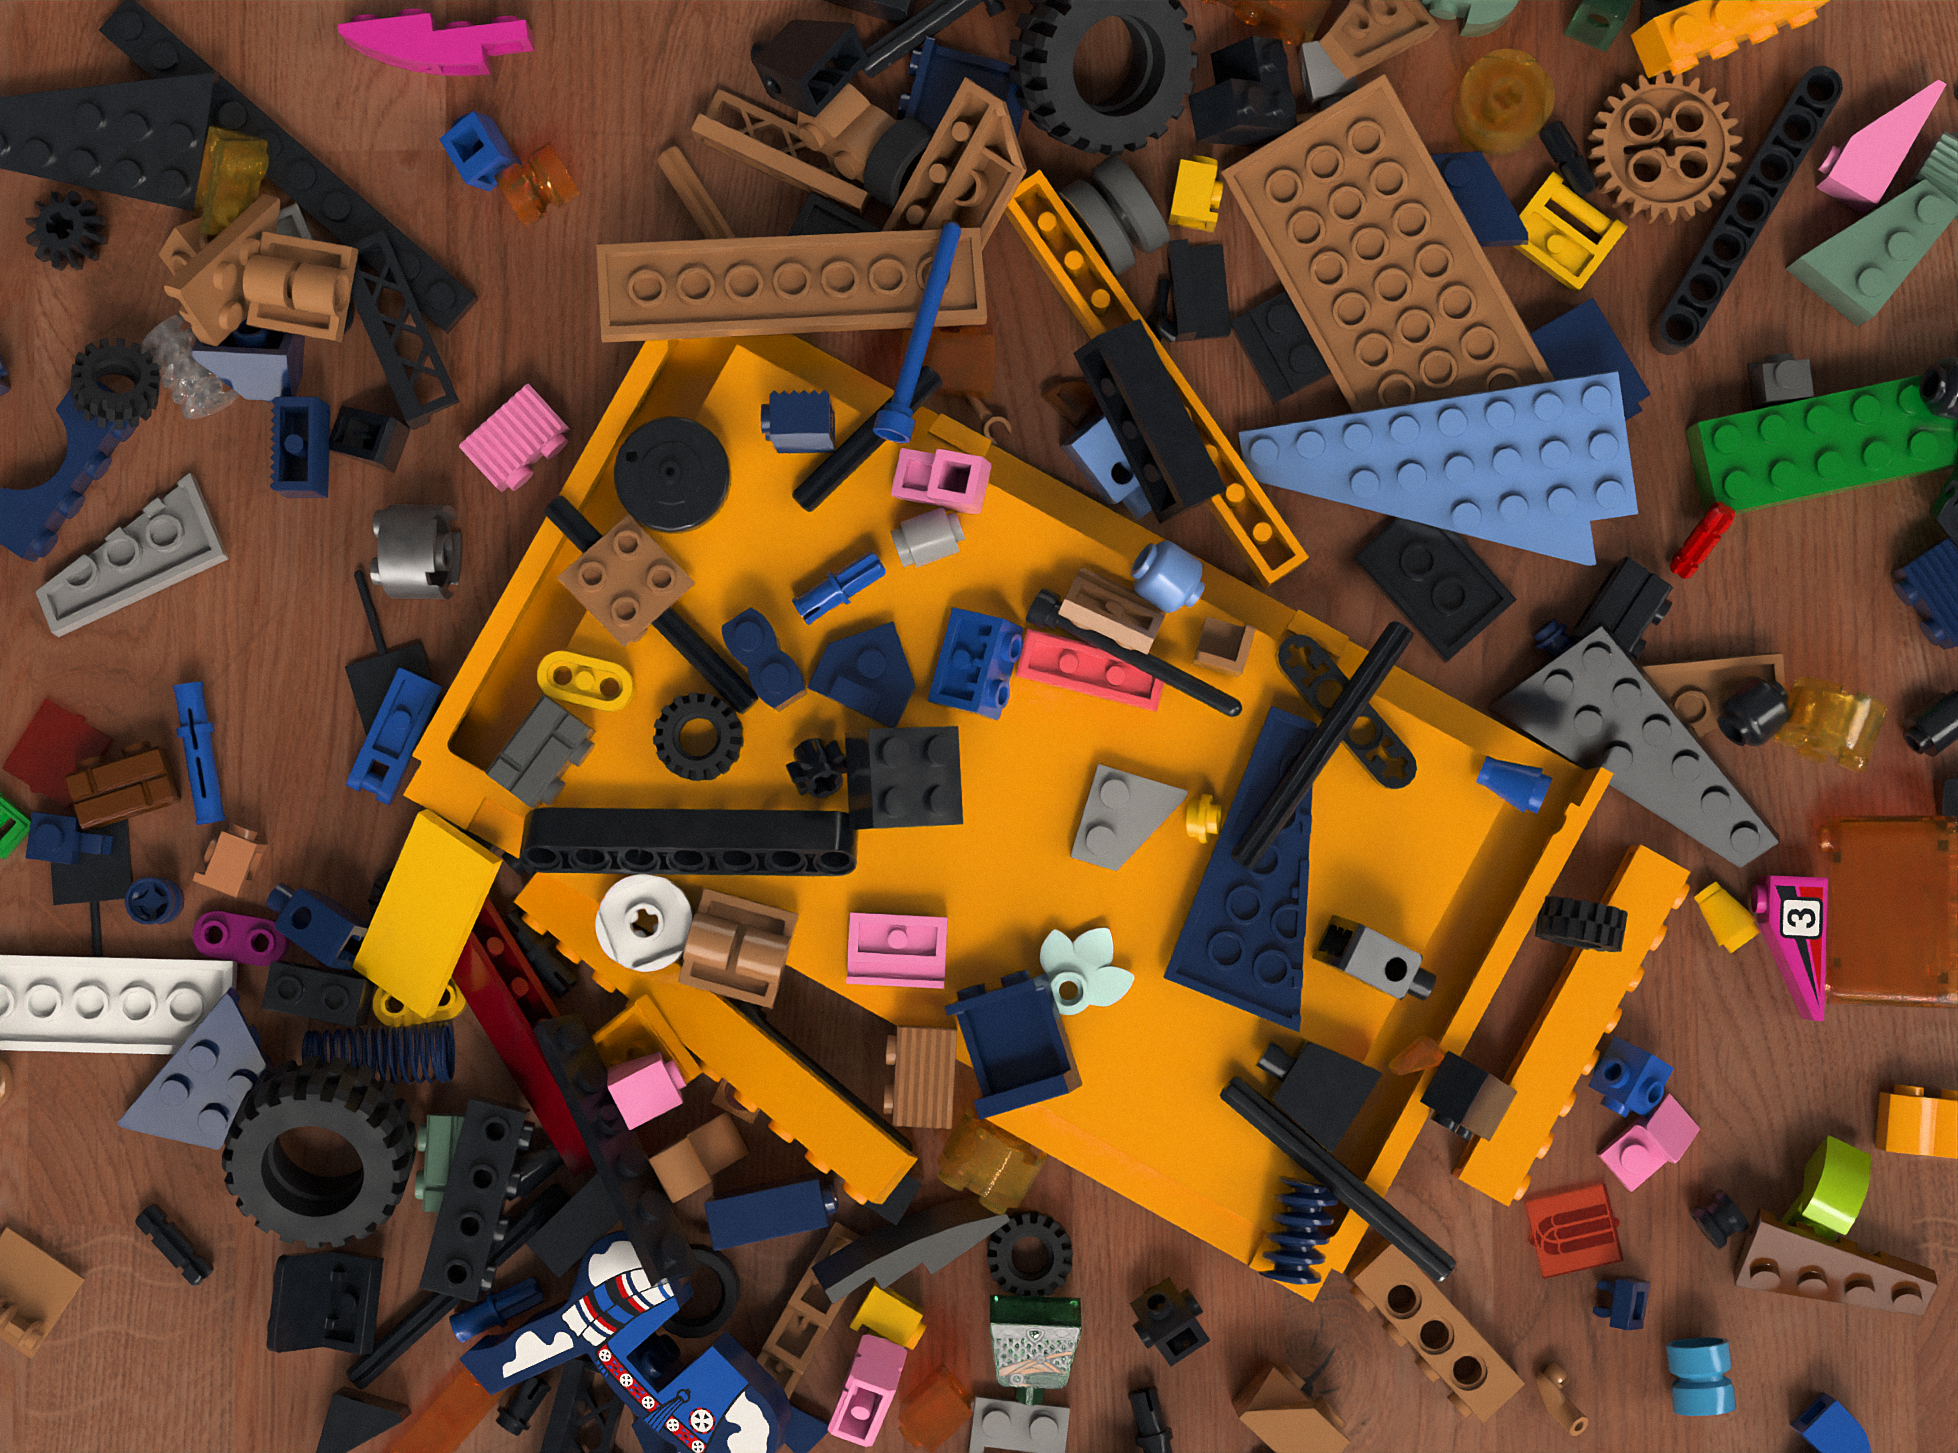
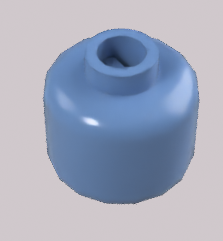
[1130,540,1205,613]

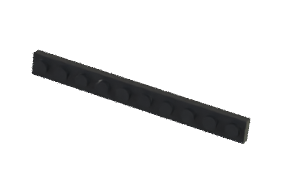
[99,0,478,334]

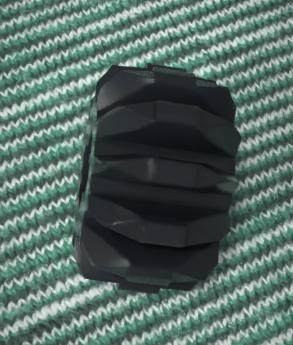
[25,191,108,271]

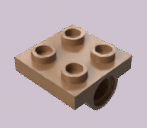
[243,231,359,343]
[678,888,799,1009]

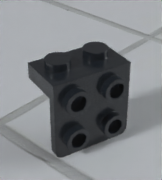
[266,1249,384,1355]

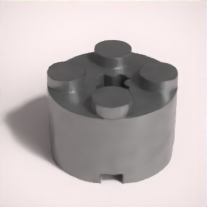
[370,504,462,599]

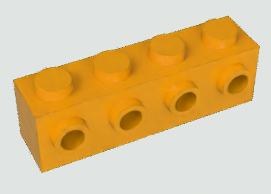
[1630,0,1831,78]

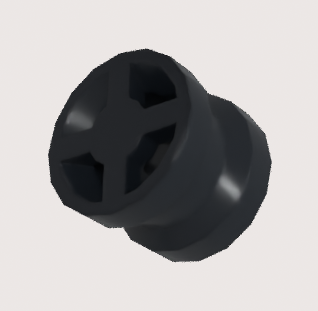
[1689,1189,1750,1250]

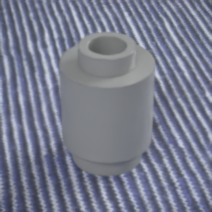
[890,506,965,568]

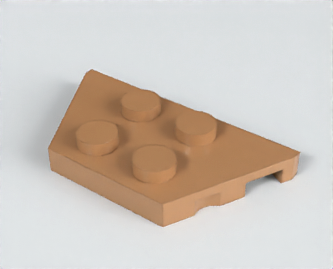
[164,194,280,347]

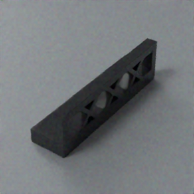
[346,230,460,430]
[540,1357,625,1453]

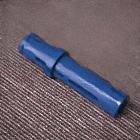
[172,681,226,825]

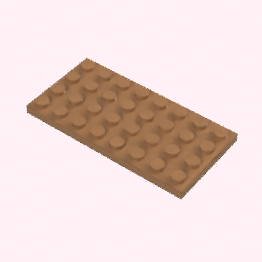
[1221,74,1555,412]

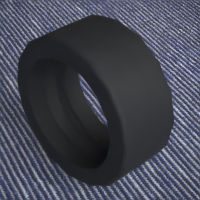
[863,117,936,210]
[661,1244,740,1338]

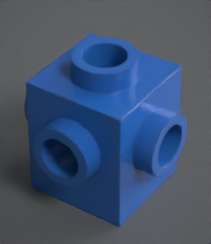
[1588,1036,1674,1118]

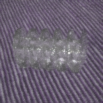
[141,314,239,420]

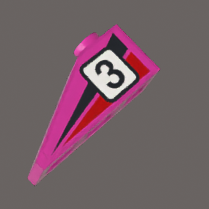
[1751,876,1828,1021]

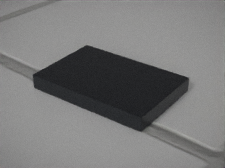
[1351,517,1517,663]

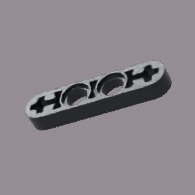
[1275,635,1417,790]

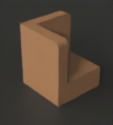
[1192,617,1256,678]

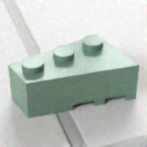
[1786,179,1958,327]

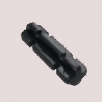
[135,1204,214,1286]

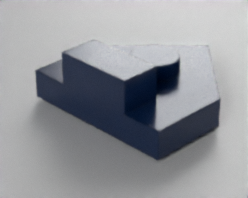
[807,622,916,728]

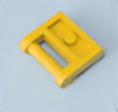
[1513,171,1628,294]

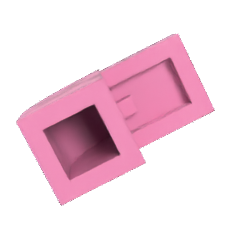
[891,448,992,514]

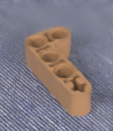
[648,1111,750,1203]

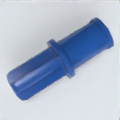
[792,551,886,625]
[449,1277,545,1343]

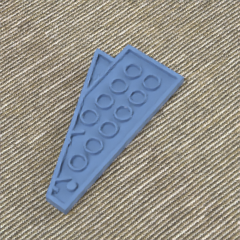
[1238,370,1638,566]

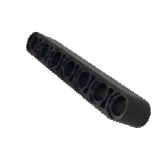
[1649,66,1843,355]
[519,807,859,876]

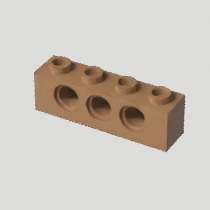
[1347,1238,1525,1423]

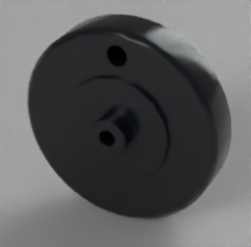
[614,416,732,534]

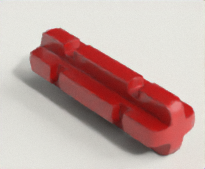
[1670,501,1735,579]

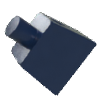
[266,883,370,972]

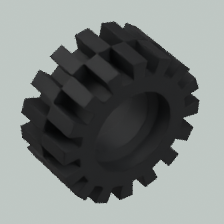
[71,338,160,430]
[653,692,744,781]
[1534,896,1628,952]
[987,1210,1073,1300]

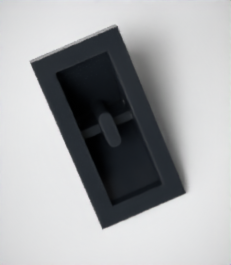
[329,405,410,474]
[316,1386,412,1453]

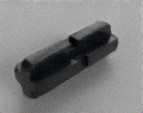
[1539,120,1599,197]

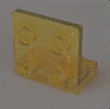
[192,126,269,235]

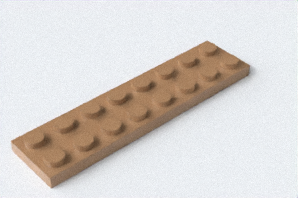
[596,227,987,343]

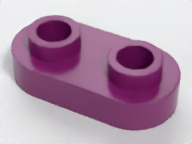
[192,911,290,966]

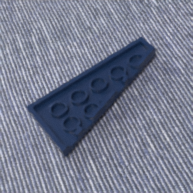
[1163,706,1317,1033]

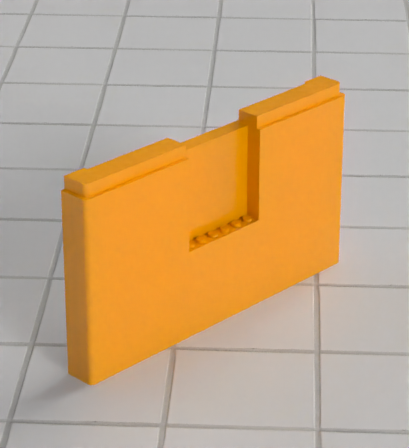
[403,334,1614,1302]

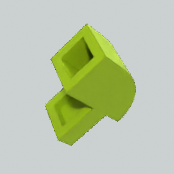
[1780,1135,1871,1240]

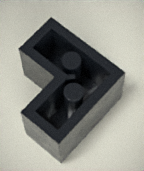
[1188,36,1298,147]

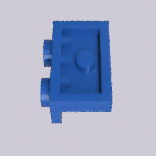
[927,608,1023,720]

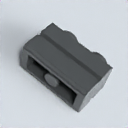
[485,694,595,808]

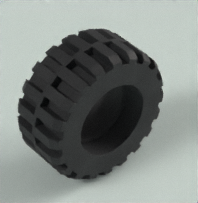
[1009,0,1198,156]
[222,1056,417,1248]

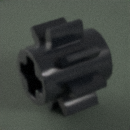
[786,738,847,798]

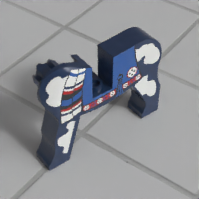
[459,1230,791,1453]

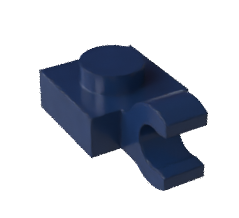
[25,812,114,865]

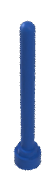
[873,222,961,443]

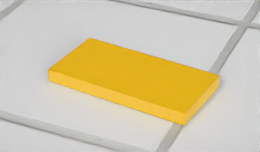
[352,809,503,1019]

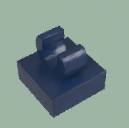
[1593,1278,1650,1331]

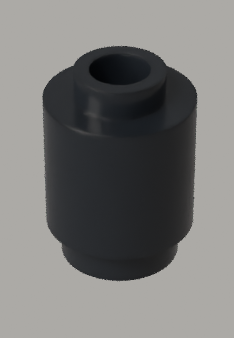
[1903,689,1958,757]

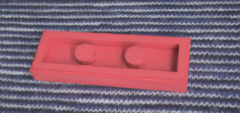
[1016,629,1164,712]

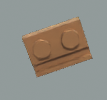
[1058,567,1166,654]

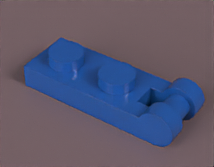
[346,667,445,806]

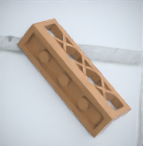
[691,89,872,219]

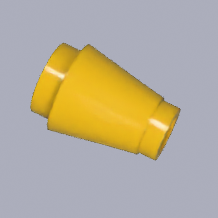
[1693,881,1761,954]

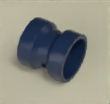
[125,877,185,925]

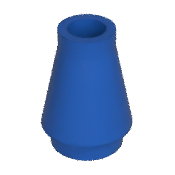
[1476,756,1553,813]

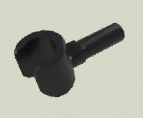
[1145,279,1177,343]

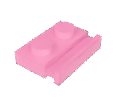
[846,912,948,989]

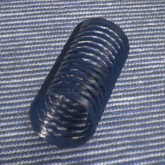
[302,1021,455,1086]

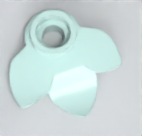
[1040,928,1134,1015]

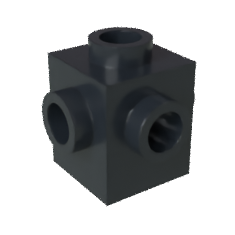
[1129,1277,1211,1367]

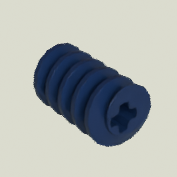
[1258,1176,1338,1285]

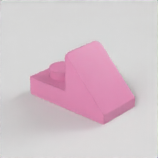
[1597,1092,1700,1192]

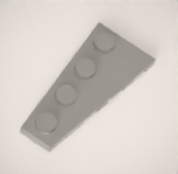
[36,473,229,637]

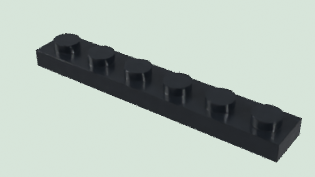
[532,1012,699,1287]

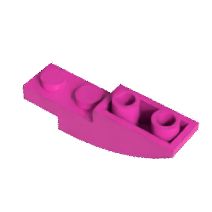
[338,9,535,76]

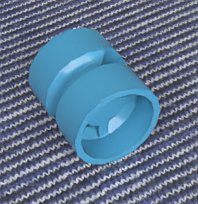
[1666,1337,1736,1416]

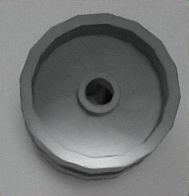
[1057,155,1170,278]

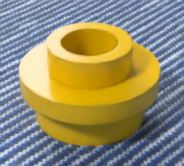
[1186,794,1222,843]

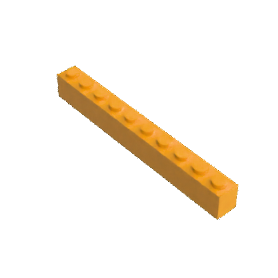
[1003,170,1309,590]
[513,872,918,1205]

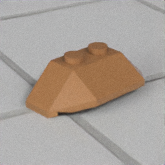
[881,77,1027,250]

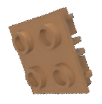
[557,514,695,647]
[0,1226,85,1359]

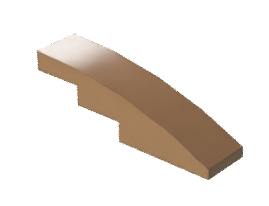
[756,1222,862,1400]

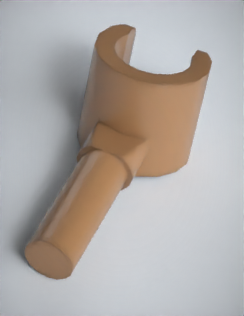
[961,386,1011,445]

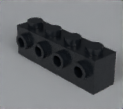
[1073,319,1227,524]
[419,1095,536,1302]

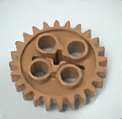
[1587,73,1742,225]

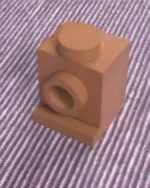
[192,822,268,898]

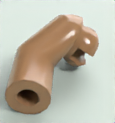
[1536,1363,1589,1436]

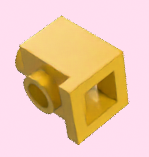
[1168,156,1224,232]
[849,1280,927,1350]

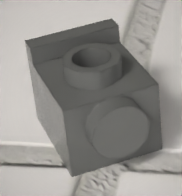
[1747,353,1814,410]

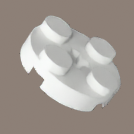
[595,874,694,972]

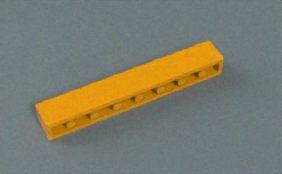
[1451,844,1691,1207]

